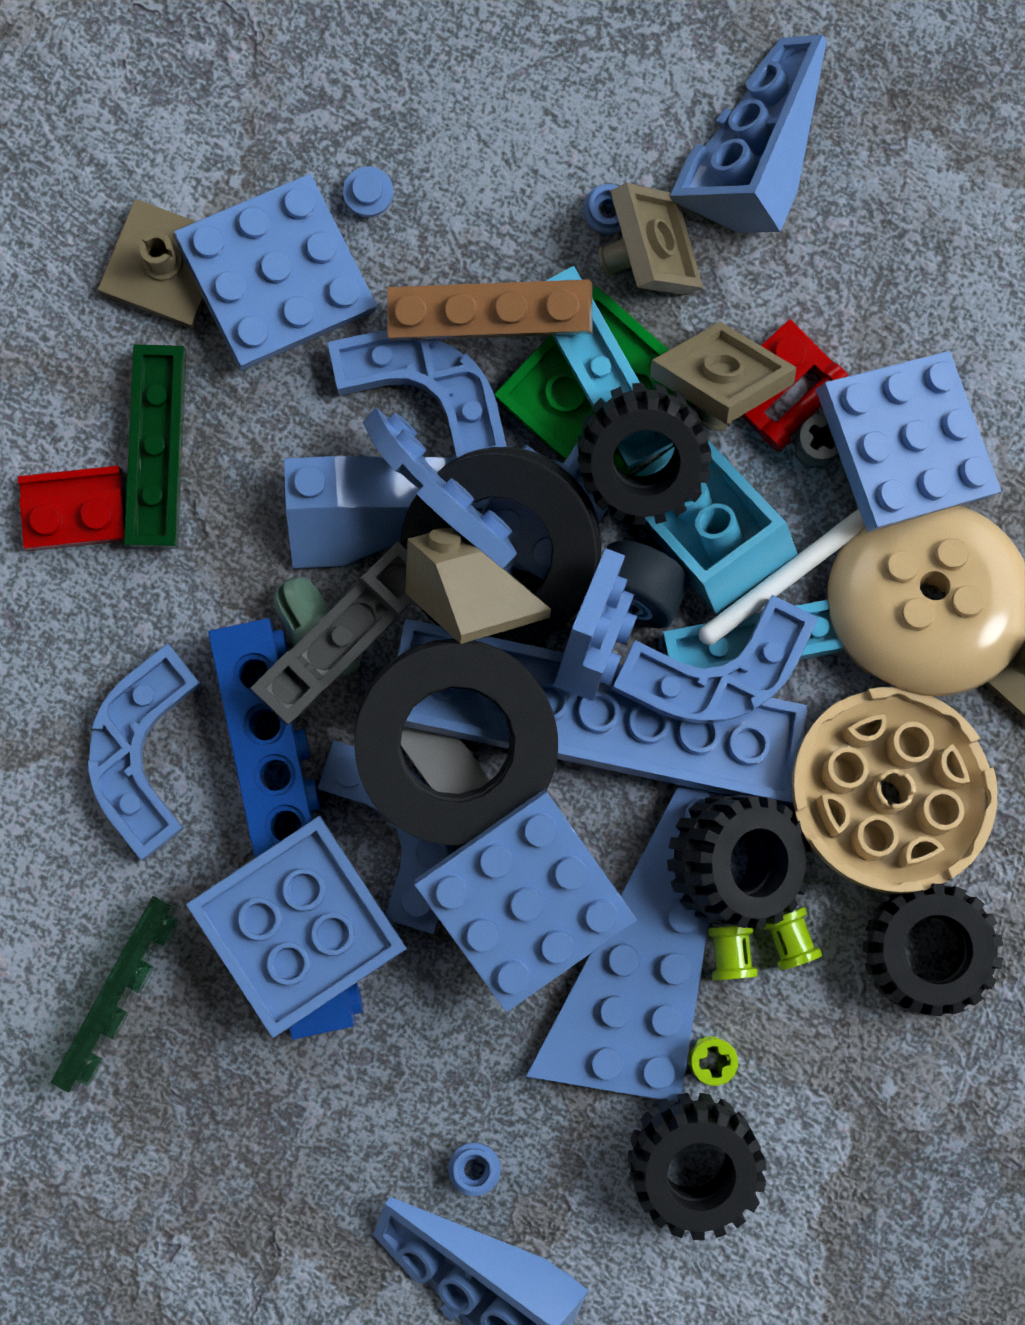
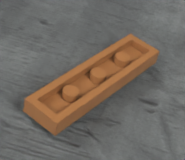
[387,279,593,341]

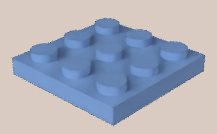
[173,173,377,371]
[816,351,1002,533]
[414,789,638,1012]
[186,816,407,1038]

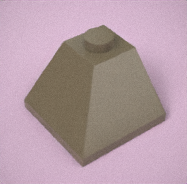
[405,527,551,644]

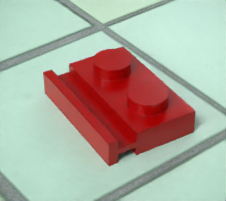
[17,465,126,551]

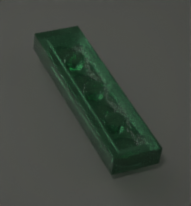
[50,896,179,1093]

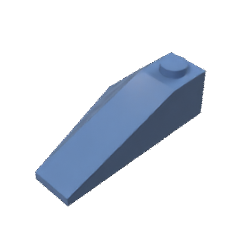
[670,34,827,233]
[284,456,490,570]
[373,1197,589,1325]

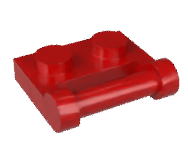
[741,319,849,452]

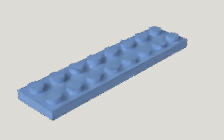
[397,619,807,807]

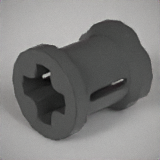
[794,414,839,468]

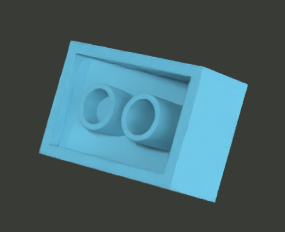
[635,440,798,615]

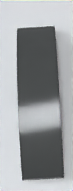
[250,541,413,726]

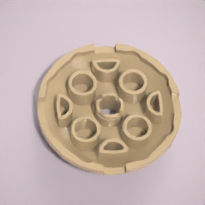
[827,506,1025,697]
[791,687,998,894]

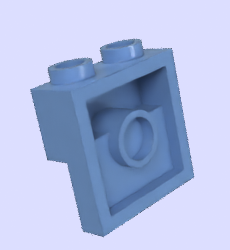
[554,548,637,701]

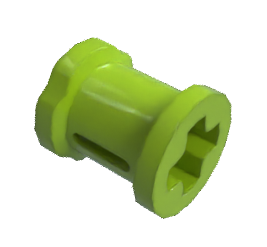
[764,906,823,971]
[708,926,758,981]
[688,1036,738,1086]

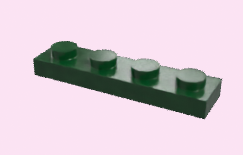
[124,344,187,549]

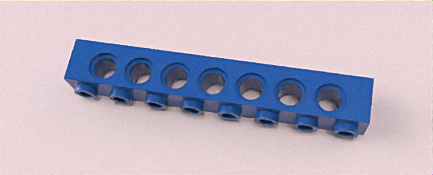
[208,618,364,1040]

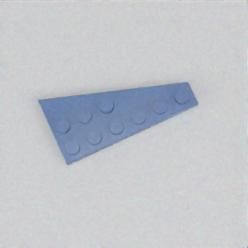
[526,786,724,1102]

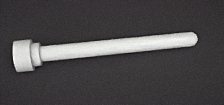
[699,505,865,645]

